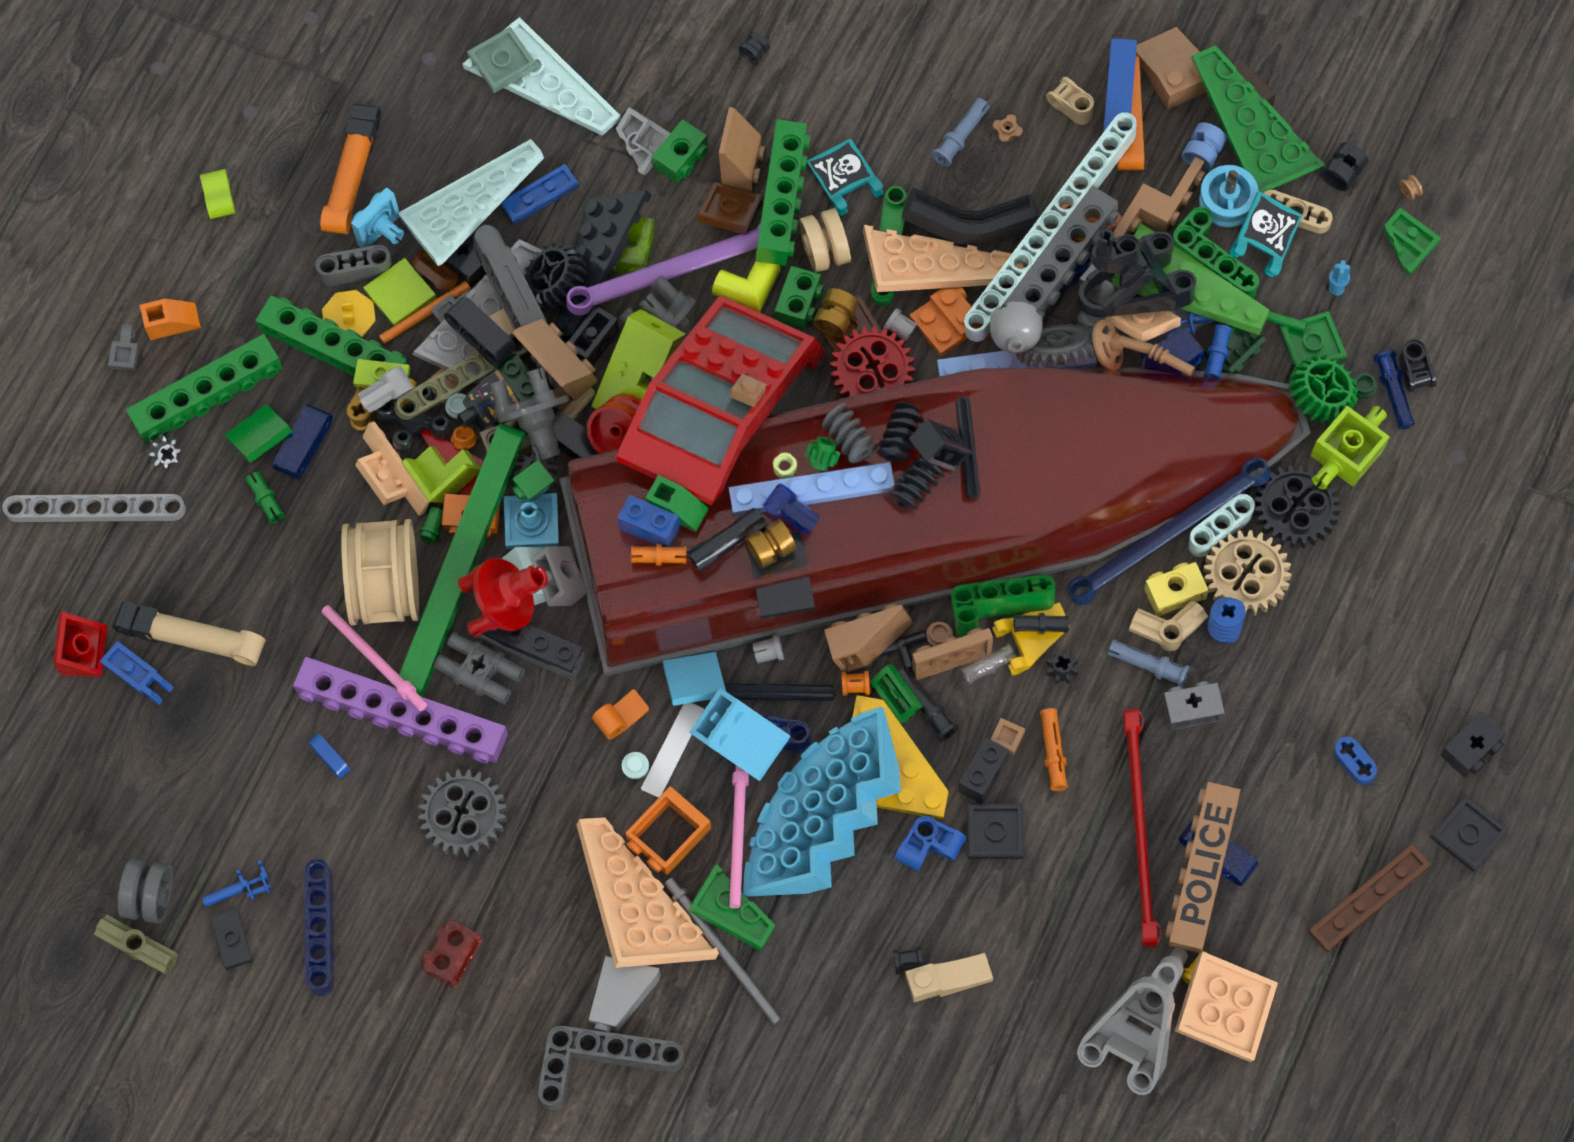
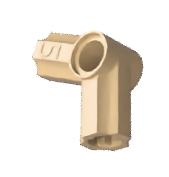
[1129,600,1208,651]

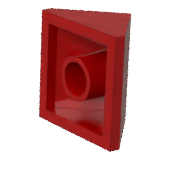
[53,612,107,677]

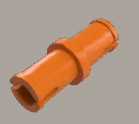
[631,544,686,566]

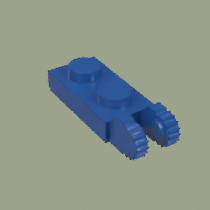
[100,641,174,705]

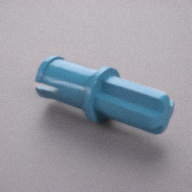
[1329,260,1350,295]

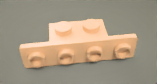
[355,421,430,516]

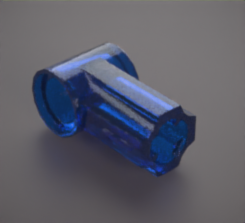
[762,483,820,535]

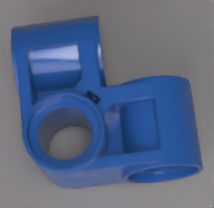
[894,816,967,871]

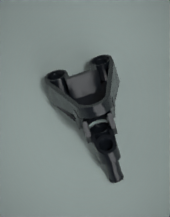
[1078,228,1197,318]

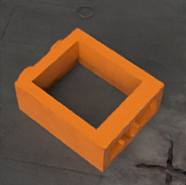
[625,786,712,875]

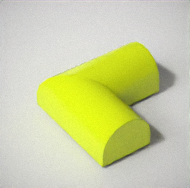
[712,262,781,313]

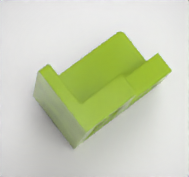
[402,446,481,504]

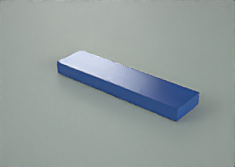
[1104,38,1137,131]

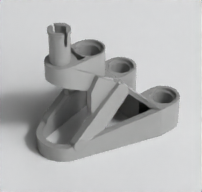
[1077,948,1188,1095]

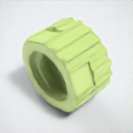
[773,453,797,479]

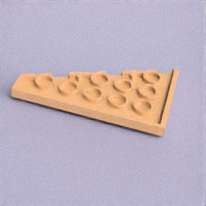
[577,817,719,968]

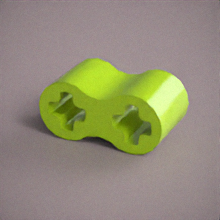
[200,169,236,219]

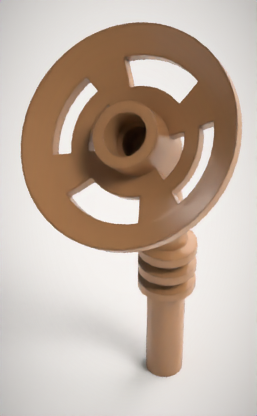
[1092,319,1195,376]

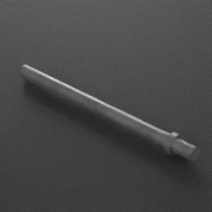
[665,877,782,1026]

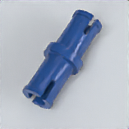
[1204,325,1232,380]

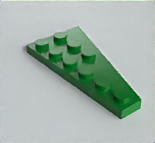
[1191,45,1325,193]

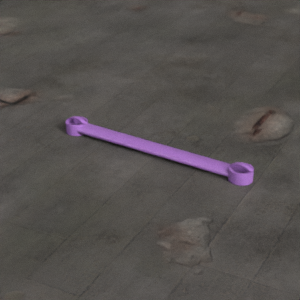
[567,223,780,315]

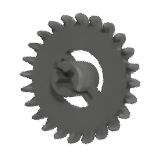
[1016,323,1095,370]

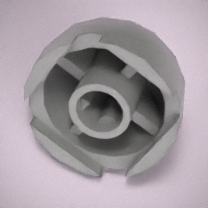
[990,301,1042,354]

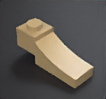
[905,953,993,1003]

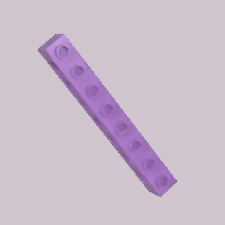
[293,657,508,764]

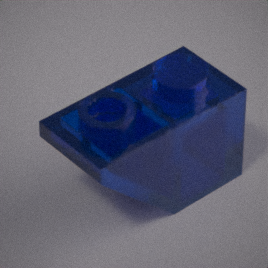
[1141,327,1204,375]

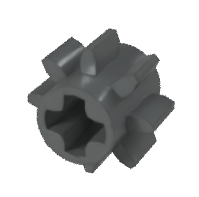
[146,434,181,468]

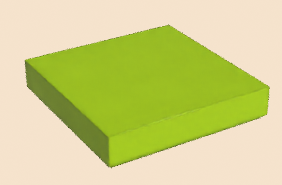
[363,258,436,326]

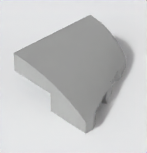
[616,107,671,175]

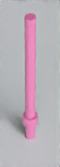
[322,605,427,711]
[729,765,749,908]

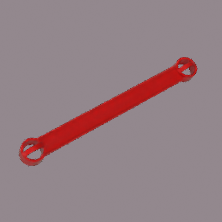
[1123,708,1162,948]

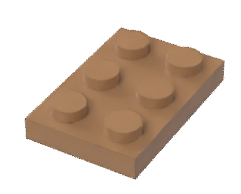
[912,628,993,680]

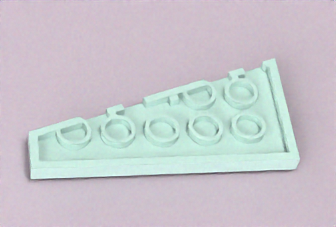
[463,17,621,135]

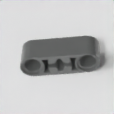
[315,245,393,286]

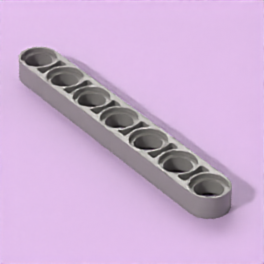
[2,494,186,522]

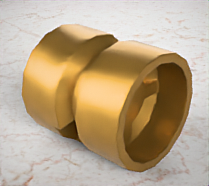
[814,288,859,337]
[745,519,796,569]

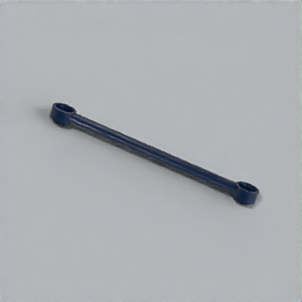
[1067,457,1271,605]

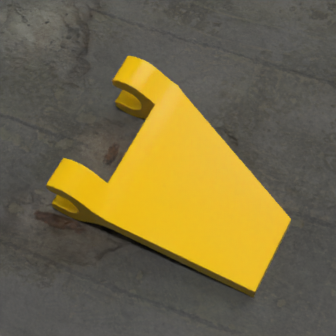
[992,602,1070,676]

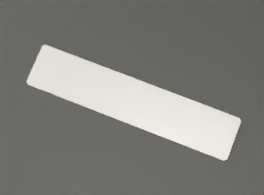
[641,703,704,797]

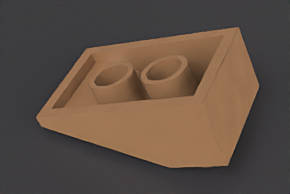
[1136,27,1206,110]
[719,107,766,192]

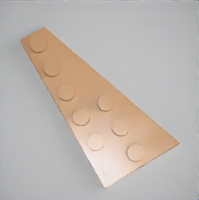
[863,225,1027,292]

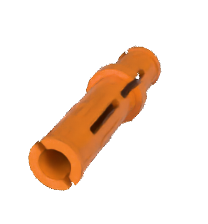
[1040,708,1068,791]

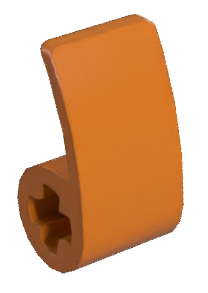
[592,689,649,740]

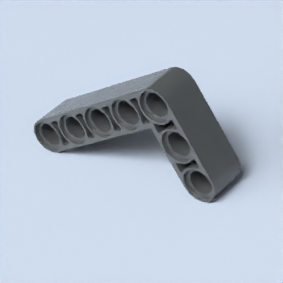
[538,1026,684,1111]

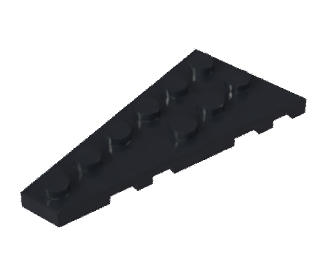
[555,190,652,341]

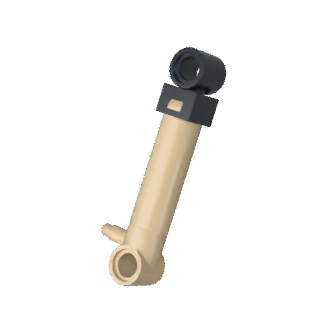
[112,601,266,666]

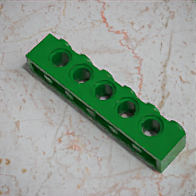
[755,119,810,266]
[255,295,408,376]
[126,334,283,444]

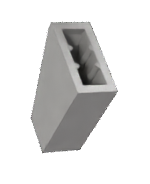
[589,956,661,1032]

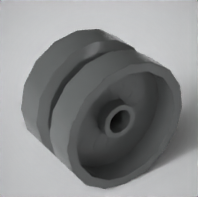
[118,858,173,924]

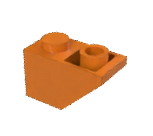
[140,299,201,340]

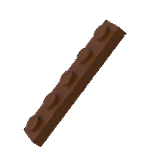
[1308,844,1431,953]

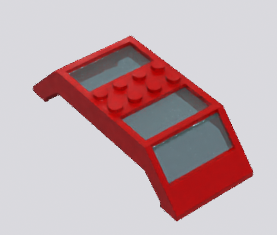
[615,295,826,505]

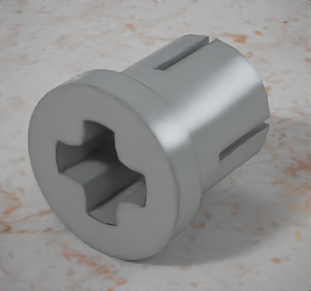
[883,308,918,342]
[752,634,785,663]

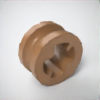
[1399,175,1423,201]

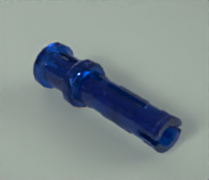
[1373,350,1415,430]

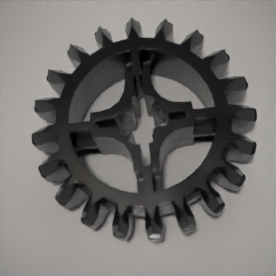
[524,241,588,311]

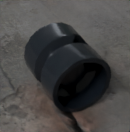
[1320,142,1368,192]

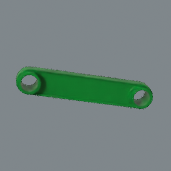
[871,186,907,306]

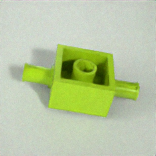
[1310,406,1390,490]

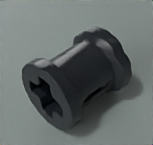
[893,946,923,975]

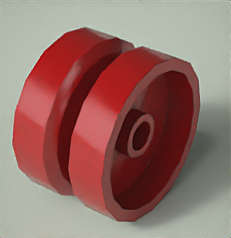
[587,393,655,460]

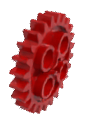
[830,326,915,408]

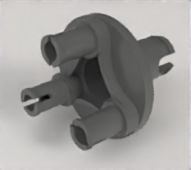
[618,275,696,341]
[489,367,570,460]

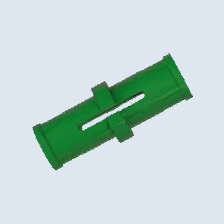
[245,471,285,524]

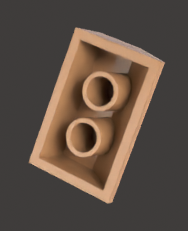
[512,319,598,401]

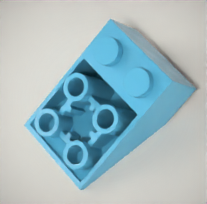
[689,688,791,781]

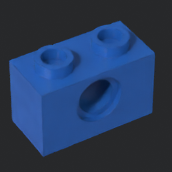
[617,495,680,547]

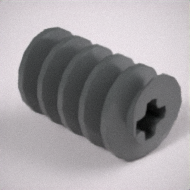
[822,402,879,464]

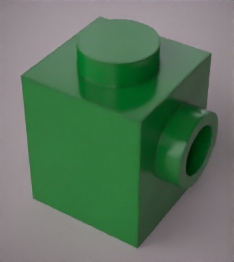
[512,460,554,502]

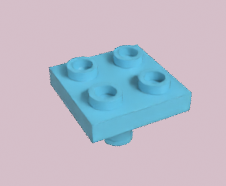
[351,187,404,248]
[504,493,559,550]

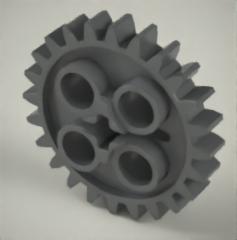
[418,769,507,857]

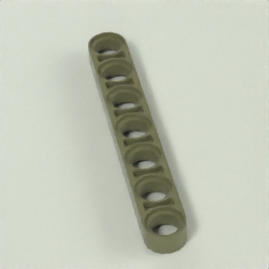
[394,333,529,420]

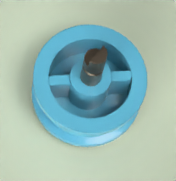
[1199,165,1258,228]

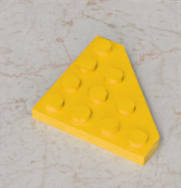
[852,695,949,820]

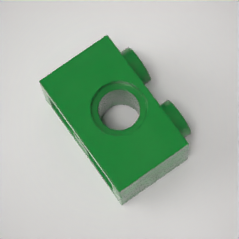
[651,119,708,184]

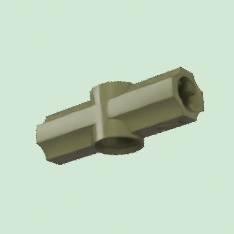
[94,914,178,975]

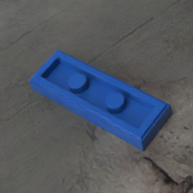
[500,164,579,225]

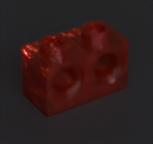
[422,919,482,988]

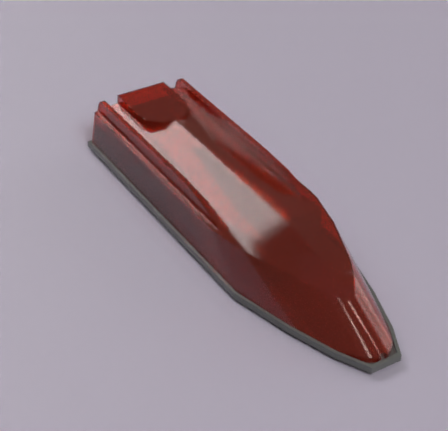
[559,368,1311,677]

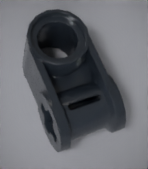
[1399,339,1436,393]

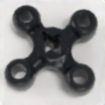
[375,388,451,454]

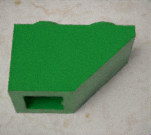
[646,475,708,532]

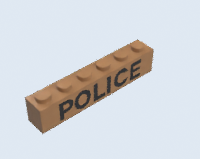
[1165,782,1241,953]

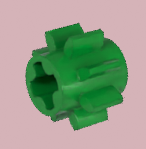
[804,437,840,471]

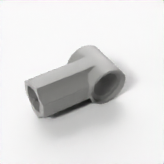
[358,365,414,413]

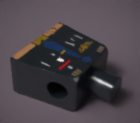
[457,369,519,431]

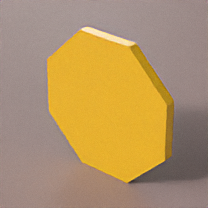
[322,290,376,338]

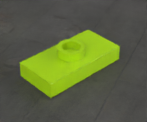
[353,359,410,388]

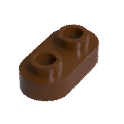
[412,251,459,291]

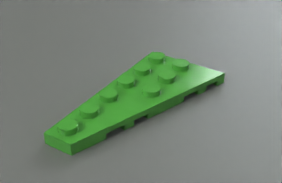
[1112,223,1269,335]

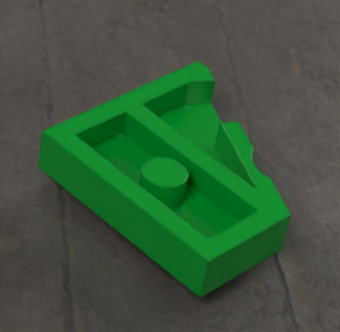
[1383,208,1441,277]

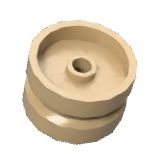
[799,208,851,273]

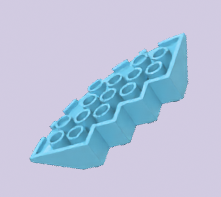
[743,707,901,897]

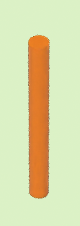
[379,281,471,345]

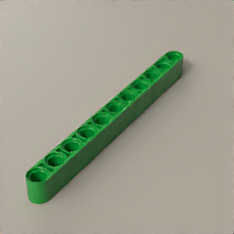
[395,423,526,697]

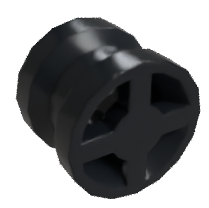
[738,32,770,64]

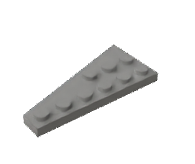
[412,239,542,385]

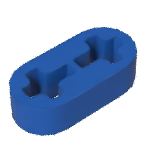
[308,733,351,779]
[1334,737,1377,785]

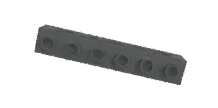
[1003,186,1119,320]

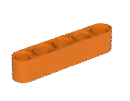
[1117,55,1144,171]

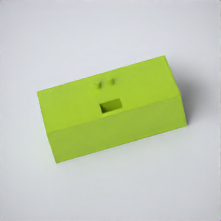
[592,309,686,414]

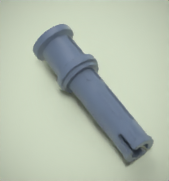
[931,98,990,167]
[1108,639,1191,687]

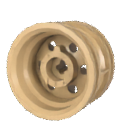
[341,519,419,625]

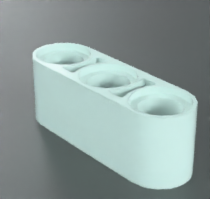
[1188,494,1255,557]

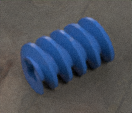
[1207,597,1246,643]

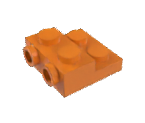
[909,287,982,357]

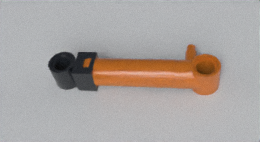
[320,103,381,234]

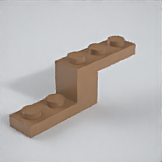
[1113,157,1206,238]

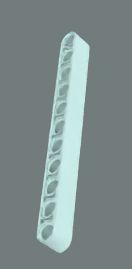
[964,113,1136,342]

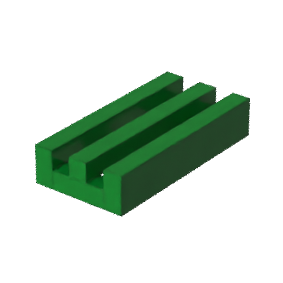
[870,664,923,724]

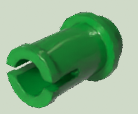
[419,507,443,543]

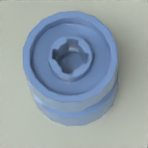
[1181,122,1227,171]

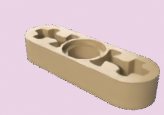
[1264,190,1333,234]

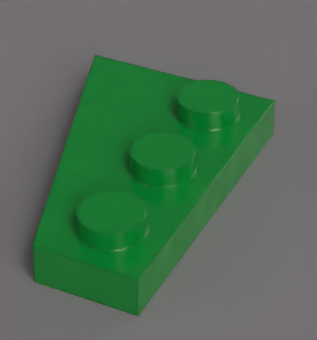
[689,863,775,951]

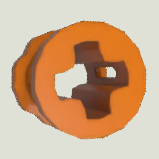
[842,671,870,696]

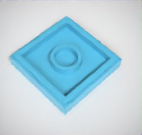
[663,652,726,706]

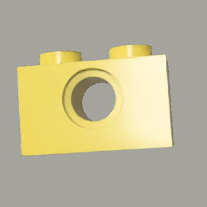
[1144,562,1208,617]

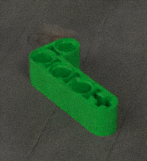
[1173,207,1259,299]
[951,575,1055,638]

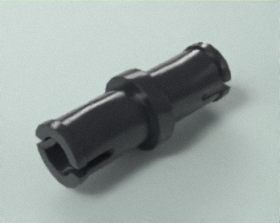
[1013,613,1069,635]

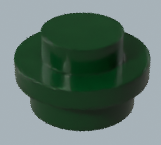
[1353,373,1378,399]

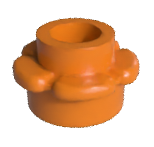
[451,426,477,450]

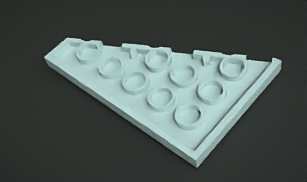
[398,139,544,266]

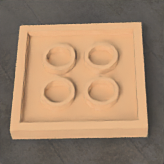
[1175,952,1278,1062]

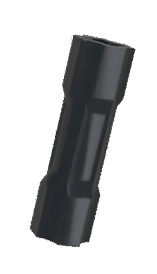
[686,507,767,573]

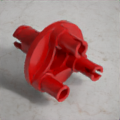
[458,558,548,637]

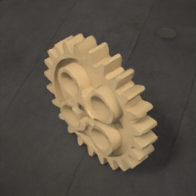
[1203,530,1291,615]

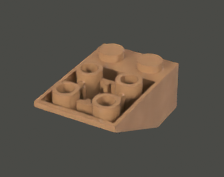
[825,604,913,673]

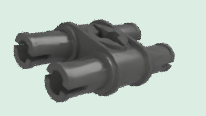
[433,632,525,705]

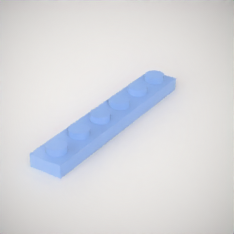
[937,351,1097,388]
[729,462,894,516]

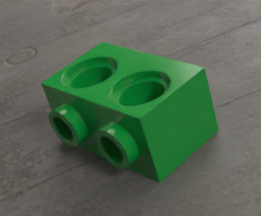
[775,266,824,330]

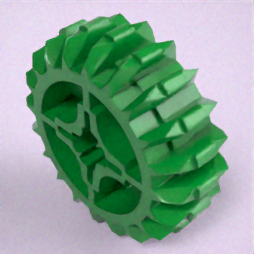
[1287,354,1359,424]

